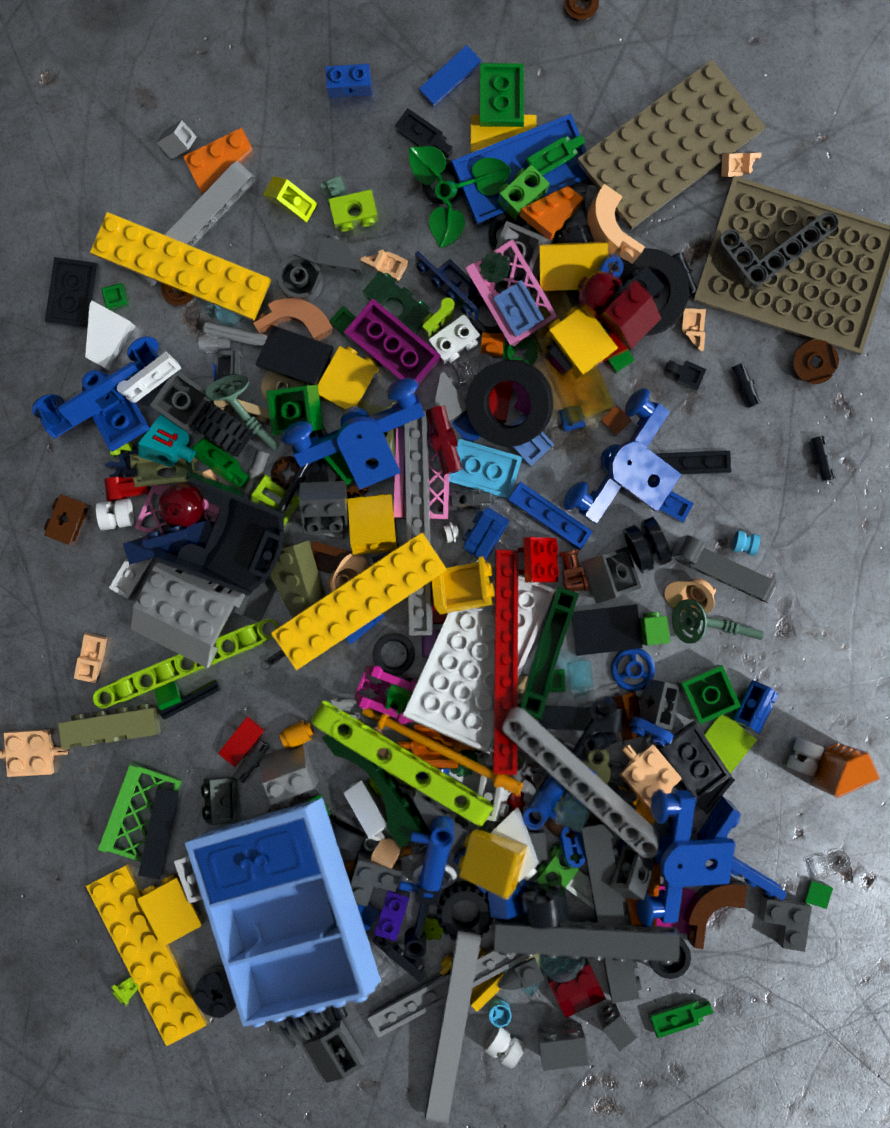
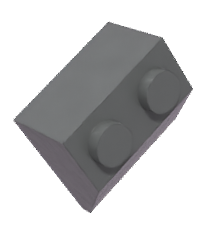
[582,546,642,604]

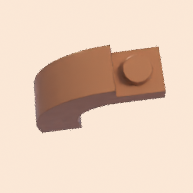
[253,298,334,341]

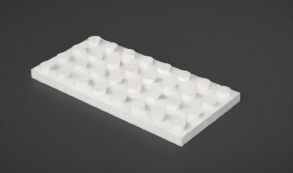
[403,557,555,753]

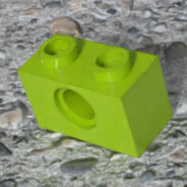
[329,189,379,232]

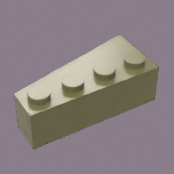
[270,540,325,618]
[58,703,161,750]

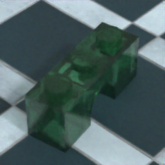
[363,271,431,335]

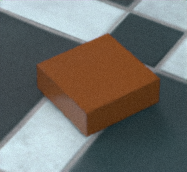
[600,405,632,436]

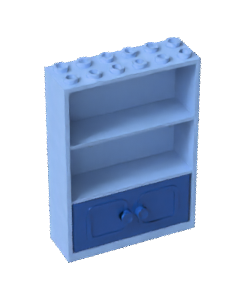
[185,798,381,1028]

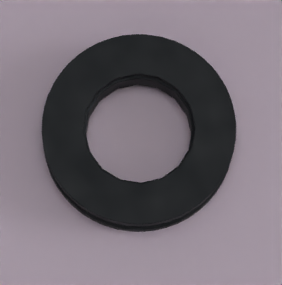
[609,248,689,336]
[466,360,554,447]

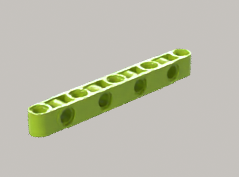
[93,619,280,708]
[310,701,494,826]

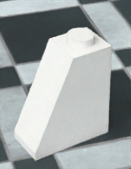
[85,301,135,372]
[344,780,393,842]
[491,807,539,882]

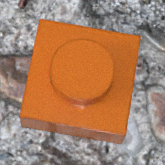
[481,332,504,357]

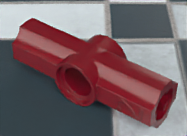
[426,405,462,475]

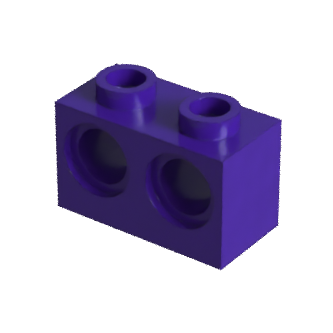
[374,888,410,941]

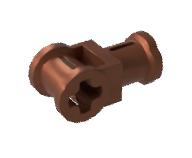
[559,549,589,592]

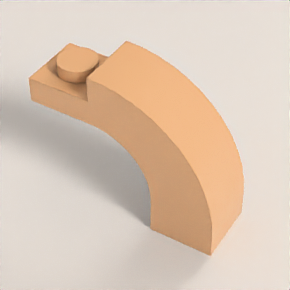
[587,184,645,264]

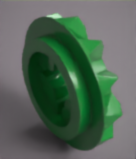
[503,337,538,365]

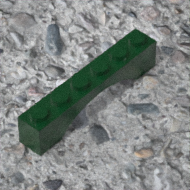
[518,587,579,723]
[322,724,428,848]

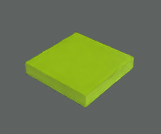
[704,714,757,774]

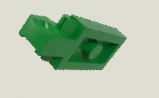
[525,134,586,176]
[191,436,248,488]
[649,1000,714,1038]

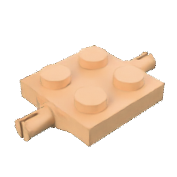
[0,729,68,777]
[619,744,682,809]

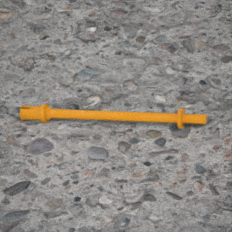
[362,707,524,796]

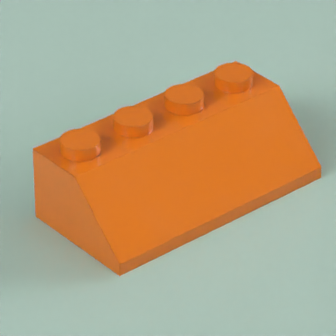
[811,743,880,798]

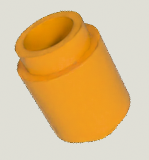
[279,720,314,749]

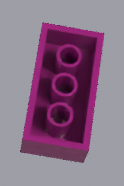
[344,298,441,388]

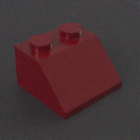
[598,280,661,350]
[547,957,606,1018]

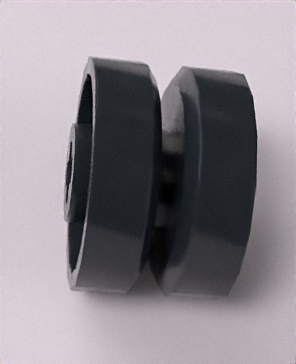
[623,517,672,573]

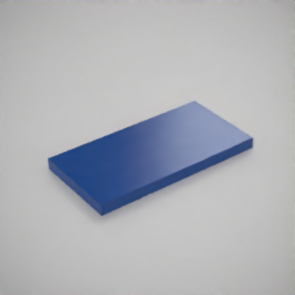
[451,114,589,225]

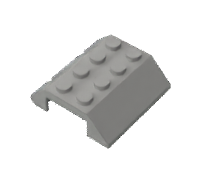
[131,562,245,668]

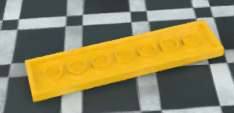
[90,212,272,321]
[271,532,447,670]
[86,864,208,1046]

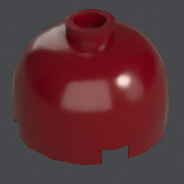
[578,271,621,319]
[158,483,205,528]

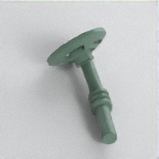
[205,375,280,451]
[672,599,764,644]

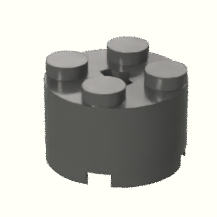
[277,253,323,303]

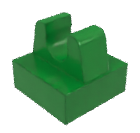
[385,684,413,714]

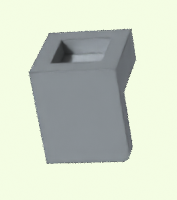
[156,120,196,159]

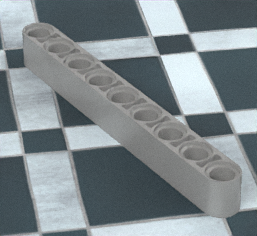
[503,707,660,858]
[425,931,481,1124]

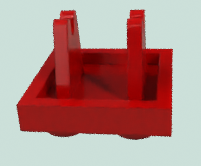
[518,537,559,583]

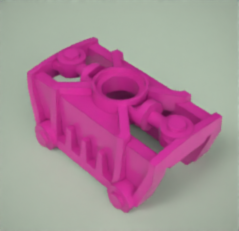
[354,665,418,724]

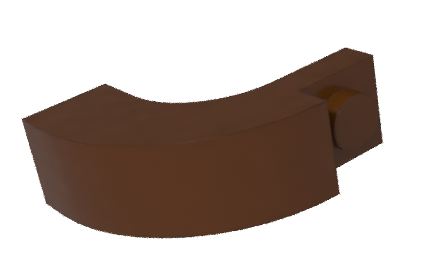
[683,880,747,949]

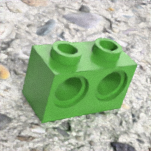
[497,165,550,221]
[639,612,670,645]
[536,844,581,888]

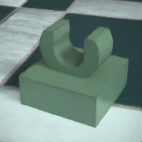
[320,175,348,206]

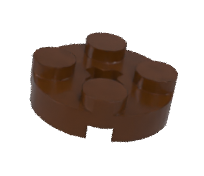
[792,339,839,384]

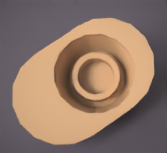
[327,554,369,593]
[664,578,716,613]

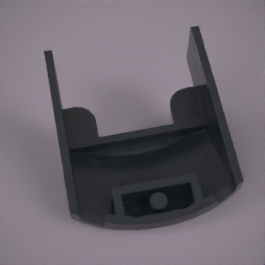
[153,470,284,596]

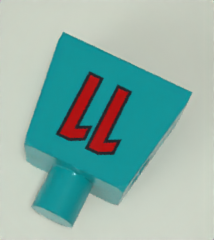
[138,414,196,467]

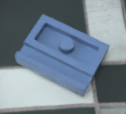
[494,280,545,337]
[511,413,555,467]

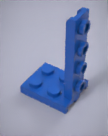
[697,796,786,900]

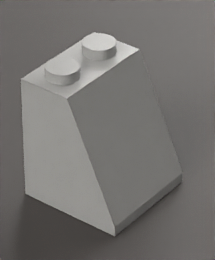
[262,743,319,805]

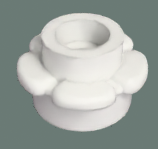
[443,522,460,544]

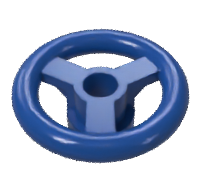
[611,648,655,691]

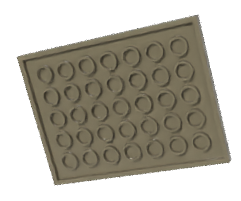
[693,175,890,355]

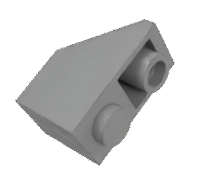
[434,372,467,423]

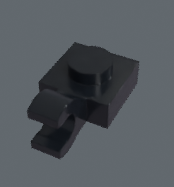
[664,360,706,390]

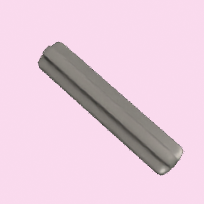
[203,321,268,347]

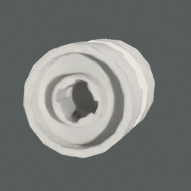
[96,498,134,531]
[786,737,825,777]
[484,1027,526,1070]

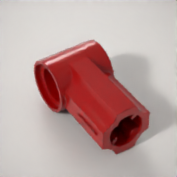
[104,476,151,502]

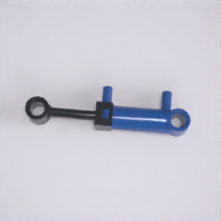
[523,696,616,830]
[399,816,454,959]

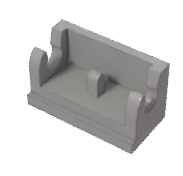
[331,697,360,720]

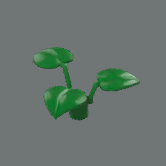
[409,146,511,247]

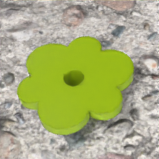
[423,916,443,940]

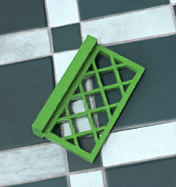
[98,762,181,862]

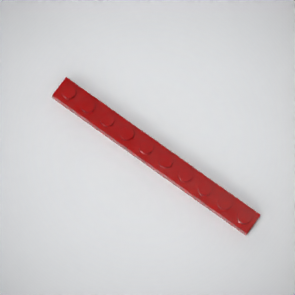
[493,549,519,776]

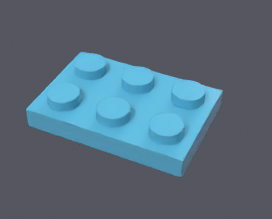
[449,439,522,499]

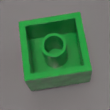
[266,385,323,436]
[677,664,741,725]

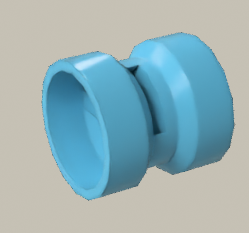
[732,530,760,556]
[488,998,511,1027]

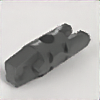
[437,489,493,512]

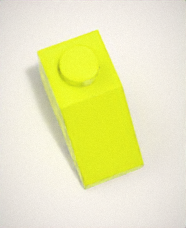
[263,176,318,222]

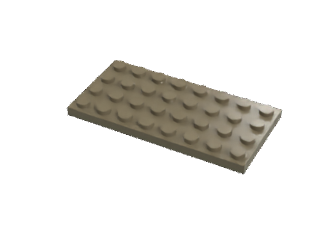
[576,60,766,230]

